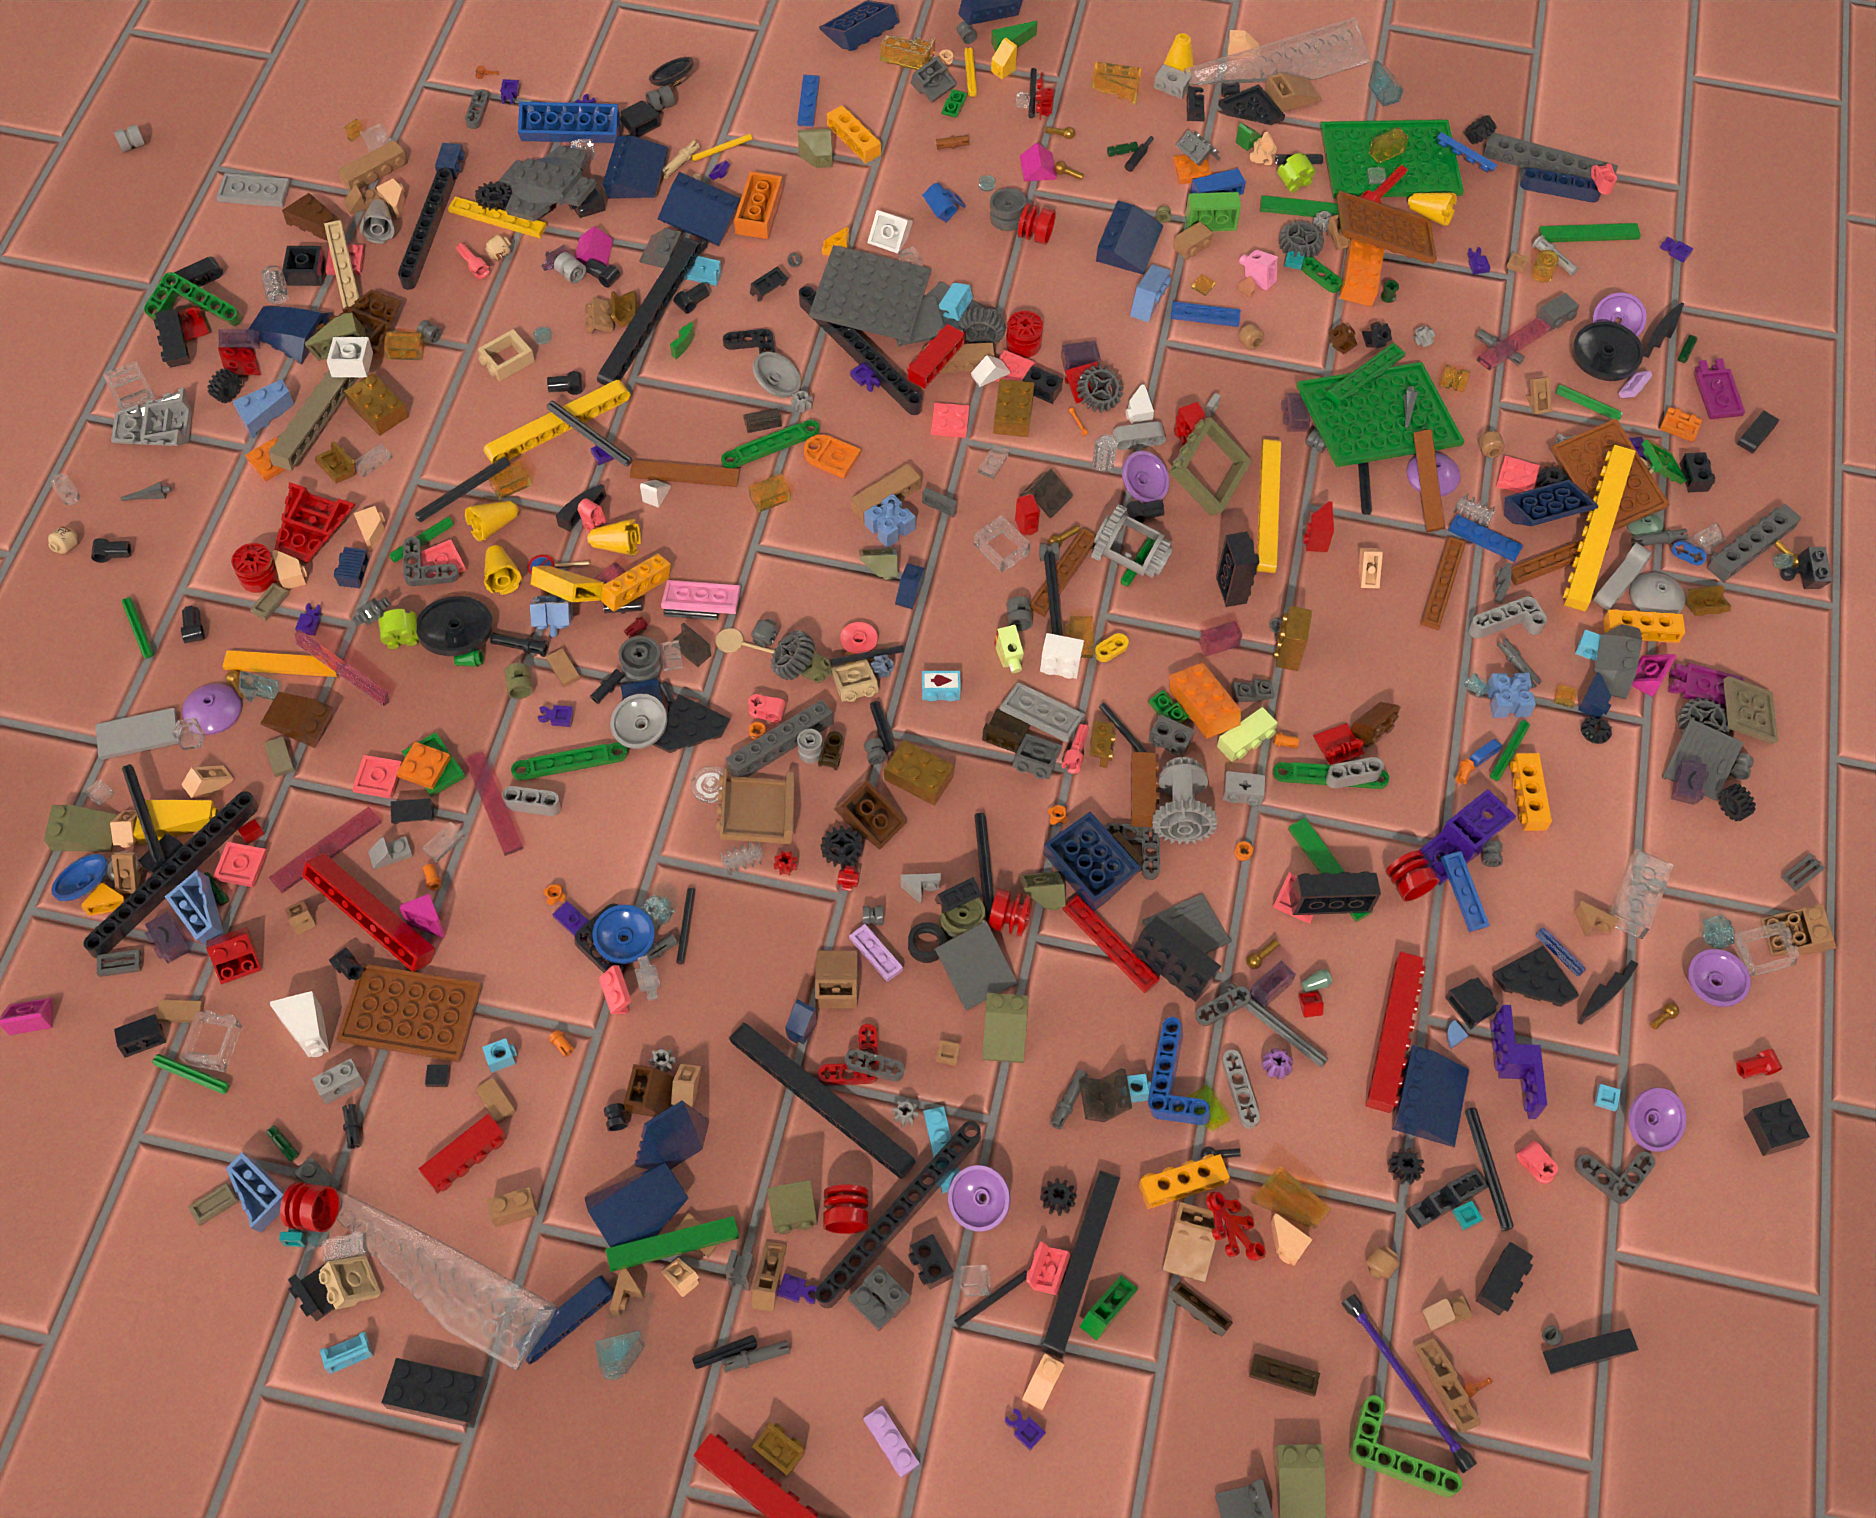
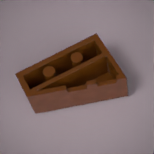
[282,193,345,241]

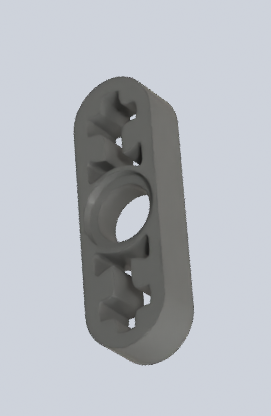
[465,89,489,129]
[1196,986,1250,1026]
[845,1049,904,1082]

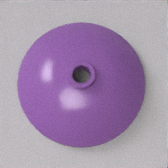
[1593,293,1647,337]
[1122,451,1169,503]
[1407,452,1461,496]
[182,683,242,735]
[1688,949,1751,1007]
[1628,1088,1686,1152]
[948,1165,1011,1232]

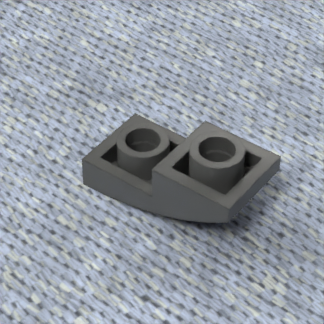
[1494,562,1512,604]
[1231,679,1274,702]

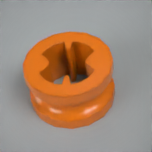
[748,722,766,741]
[1234,841,1253,861]

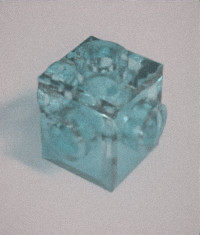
[641,895,675,928]
[1703,915,1735,949]

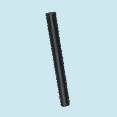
[1028,68,1037,118]
[830,645,904,666]
[1099,703,1148,753]
[676,888,695,965]
[954,1270,1027,1328]

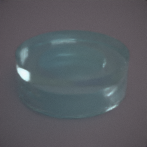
[979,175,995,192]
[533,327,552,344]
[1774,554,1793,568]
[306,1230,330,1247]

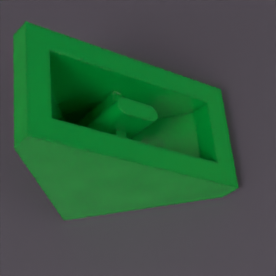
[1236,123,1262,151]

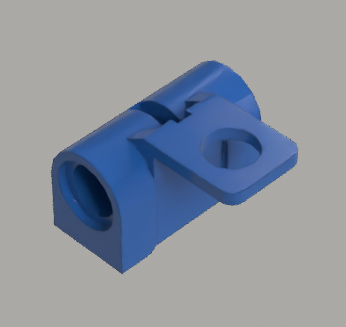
[922,183,966,223]

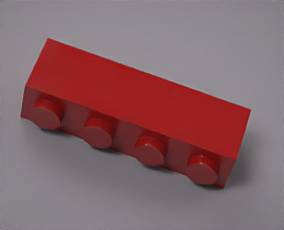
[907,324,965,389]
[418,1114,507,1194]

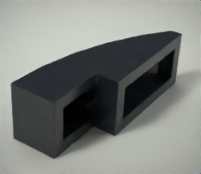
[556,484,606,532]

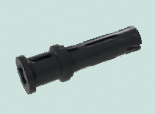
[490,632,549,657]

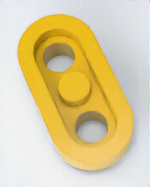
[1095,633,1129,662]

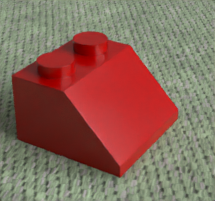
[1302,501,1334,552]

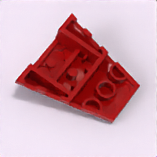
[274,482,355,563]

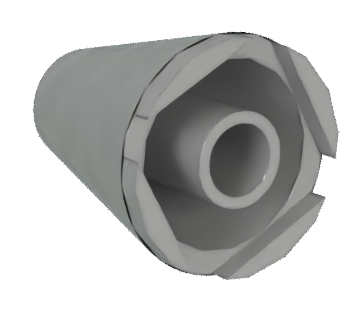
[360,199,395,244]

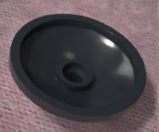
[649,57,694,87]

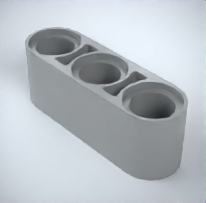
[1113,422,1166,450]
[1326,757,1384,788]
[502,786,561,816]

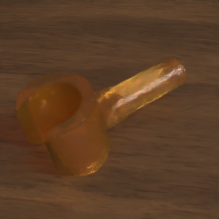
[475,66,499,79]
[1463,1378,1493,1398]

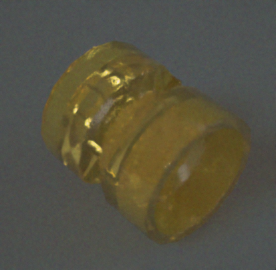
[1531,250,1559,282]
[1440,364,1470,393]

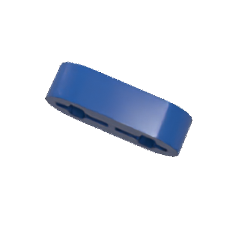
[1672,540,1707,565]
[1469,739,1503,767]

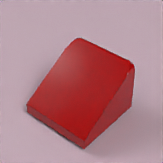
[237,819,264,845]
[1298,991,1324,1018]

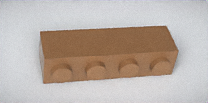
[337,140,408,191]
[924,343,995,373]
[850,464,921,524]

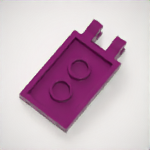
[1695,358,1745,419]
[1668,663,1743,709]

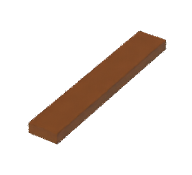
[1414,429,1445,533]
[630,460,740,487]
[1030,528,1097,617]
[1421,536,1466,630]
[1511,539,1610,586]

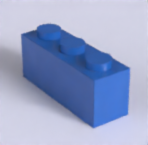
[1191,168,1246,195]

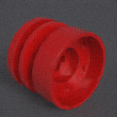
[1018,203,1056,245]
[1006,311,1043,358]
[231,543,278,593]
[1385,850,1440,902]
[988,888,1032,937]
[280,1182,340,1232]
[823,1184,869,1234]

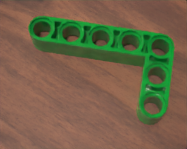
[144,272,242,326]

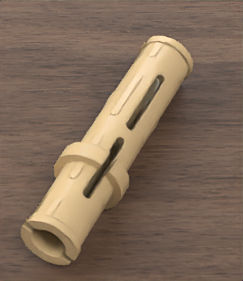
[662,140,700,179]

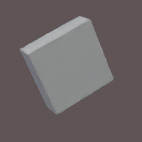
[1205,393,1221,417]

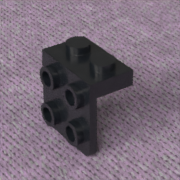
[288,1260,335,1322]

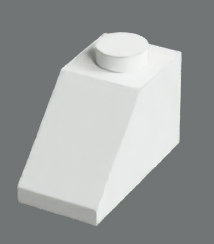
[1126,384,1154,425]

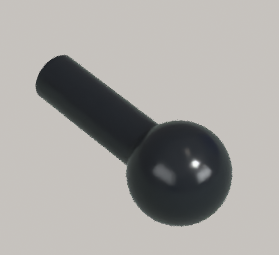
[1780,565,1801,581]
[660,682,675,712]
[1200,1146,1241,1159]

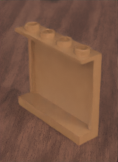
[716,767,794,844]

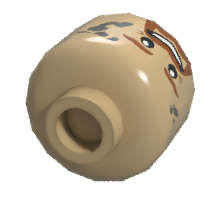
[485,235,511,261]
[48,526,78,554]

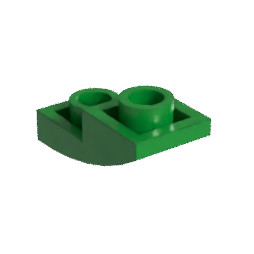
[941,89,967,118]
[670,322,695,359]
[1148,690,1189,723]

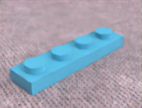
[923,1107,959,1193]

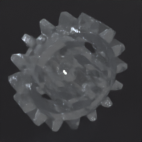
[635,955,661,1001]

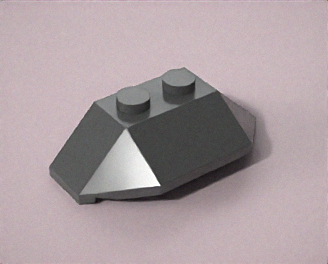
[1594,624,1642,699]

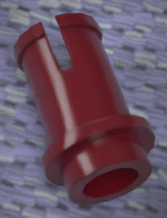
[624,617,648,639]

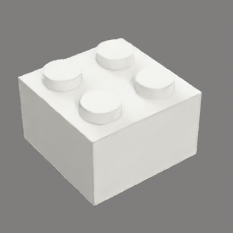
[327,337,373,378]
[1040,633,1084,679]

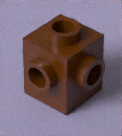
[1329,323,1358,354]

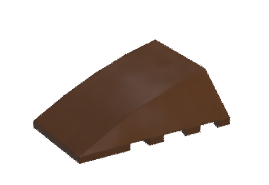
[318,289,401,355]

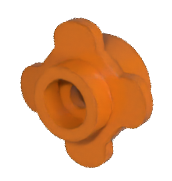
[1047,805,1069,825]
[543,884,566,906]

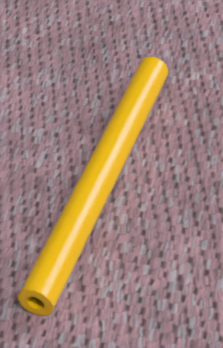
[691,134,752,162]

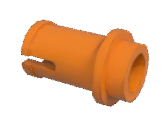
[1273,732,1299,749]
[1455,759,1475,785]
[422,864,442,891]
[549,1030,575,1057]

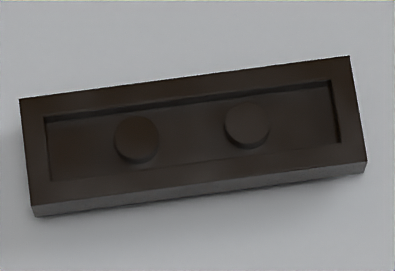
[1168,1282,1233,1337]
[1249,1354,1320,1397]

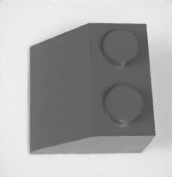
[640,228,682,268]

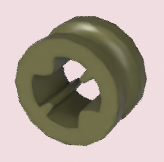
[1156,206,1171,223]

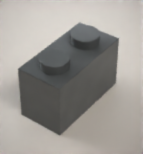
[1536,293,1580,331]

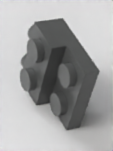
[1013,733,1062,779]

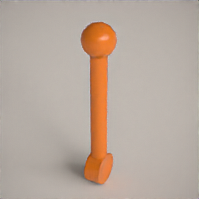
[1068,407,1088,436]

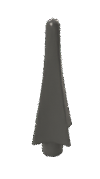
[1403,386,1418,428]
[121,482,172,501]

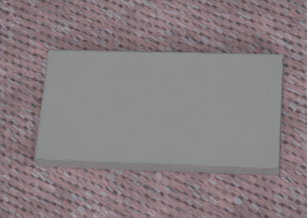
[216,173,291,207]
[1000,682,1085,743]
[95,708,179,760]

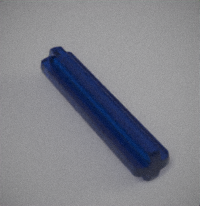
[1536,928,1586,977]

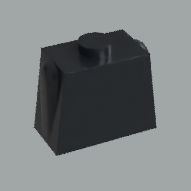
[620,100,661,138]
[569,188,605,218]
[1445,977,1498,1030]

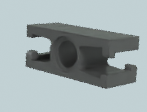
[725,1249,756,1291]

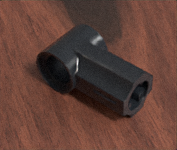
[585,258,621,288]
[673,283,709,314]
[547,371,583,395]
[1126,500,1165,523]
[91,538,132,563]
[181,606,205,644]
[329,947,363,981]

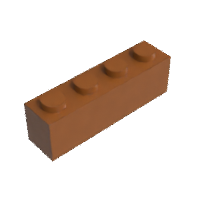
[1131,752,1160,827]

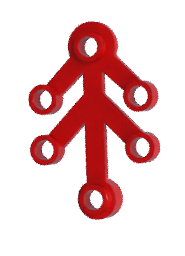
[1206,1191,1266,1261]

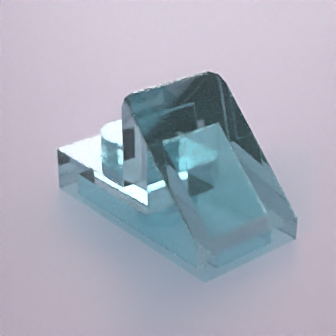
[239,671,279,702]

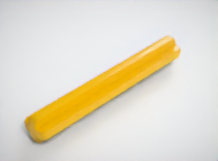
[964,47,977,97]

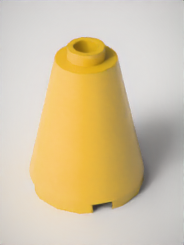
[1163,33,1194,75]
[1408,193,1457,226]
[465,501,519,541]
[587,519,641,556]
[484,545,522,595]

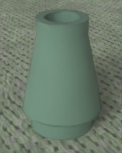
[1300,969,1333,993]

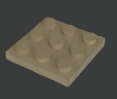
[1723,676,1778,744]

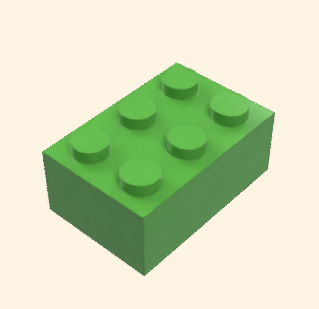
[1185,192,1241,231]

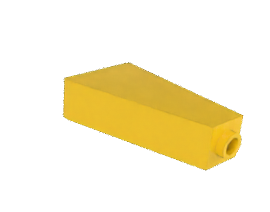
[531,566,604,602]
[133,800,219,844]

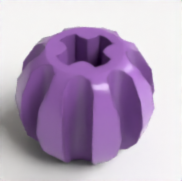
[1262,1048,1293,1080]

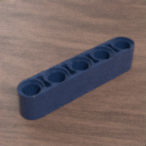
[1520,168,1601,203]
[515,1275,615,1364]

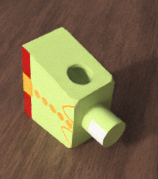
[994,625,1024,673]

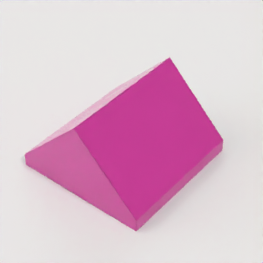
[1020,142,1057,182]
[575,226,613,266]
[1632,654,1676,697]
[400,894,446,938]
[0,998,52,1035]

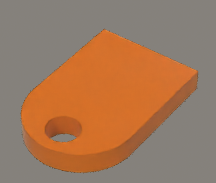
[804,434,861,479]

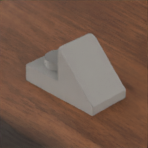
[368,836,413,870]
[901,873,941,903]

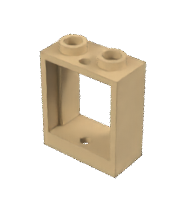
[478,329,535,382]

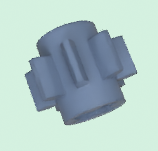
[871,655,894,678]

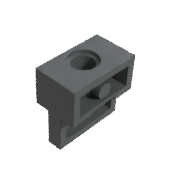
[910,56,957,103]
[848,1265,910,1331]

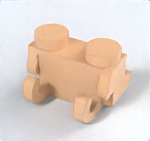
[1250,132,1277,166]

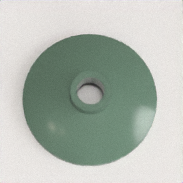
[1627,514,1663,537]

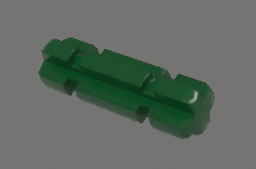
[1107,142,1138,157]
[1678,335,1698,363]
[204,872,229,906]
[266,1125,299,1161]

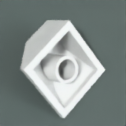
[867,210,913,253]

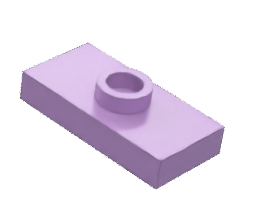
[1618,371,1652,398]

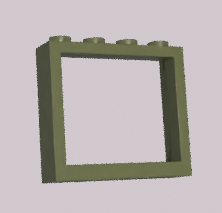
[1169,417,1252,516]

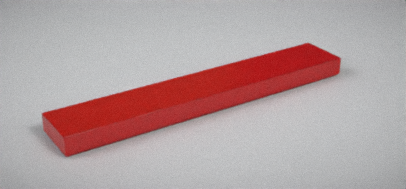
[1062,895,1160,994]

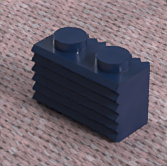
[435,142,466,179]
[334,547,370,589]

